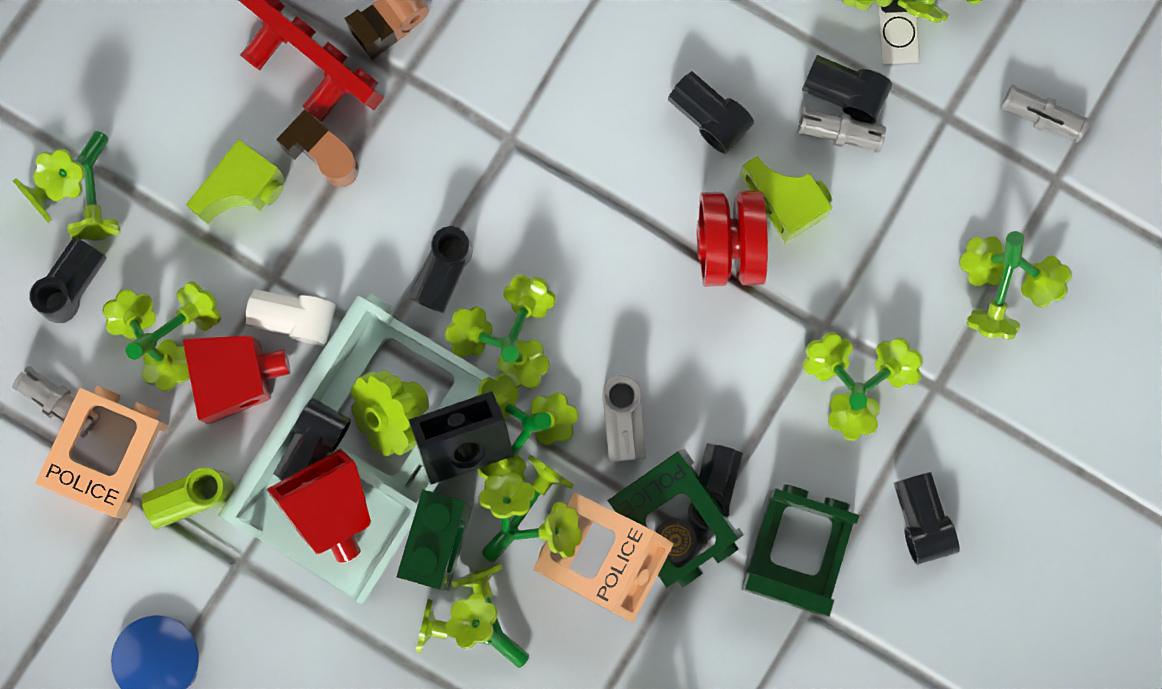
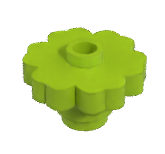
[351,370,429,456]

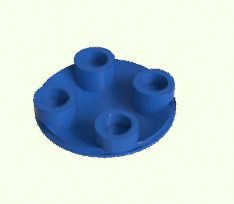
[111,615,199,689]

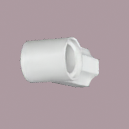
[245,289,336,346]

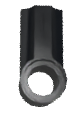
[802,55,892,124]
[668,71,754,154]
[409,226,473,314]
[29,237,107,323]
[273,398,351,481]
[688,443,743,531]
[893,472,960,565]

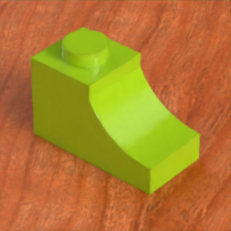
[186,139,286,224]
[740,156,833,243]

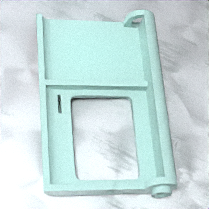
[218,293,494,605]

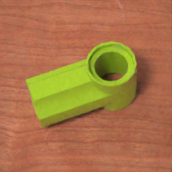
[142,467,235,529]

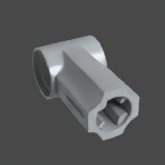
[602,376,646,462]

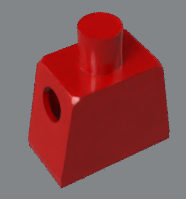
[182,335,291,424]
[267,449,371,563]

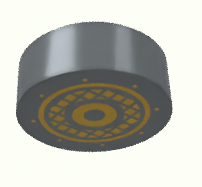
[655,519,697,563]

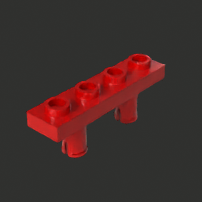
[238,0,384,122]

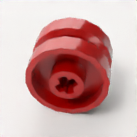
[696,190,768,287]

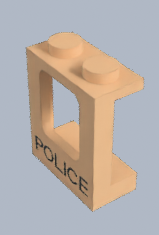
[35,385,168,519]
[533,492,674,623]

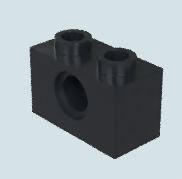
[409,391,514,485]

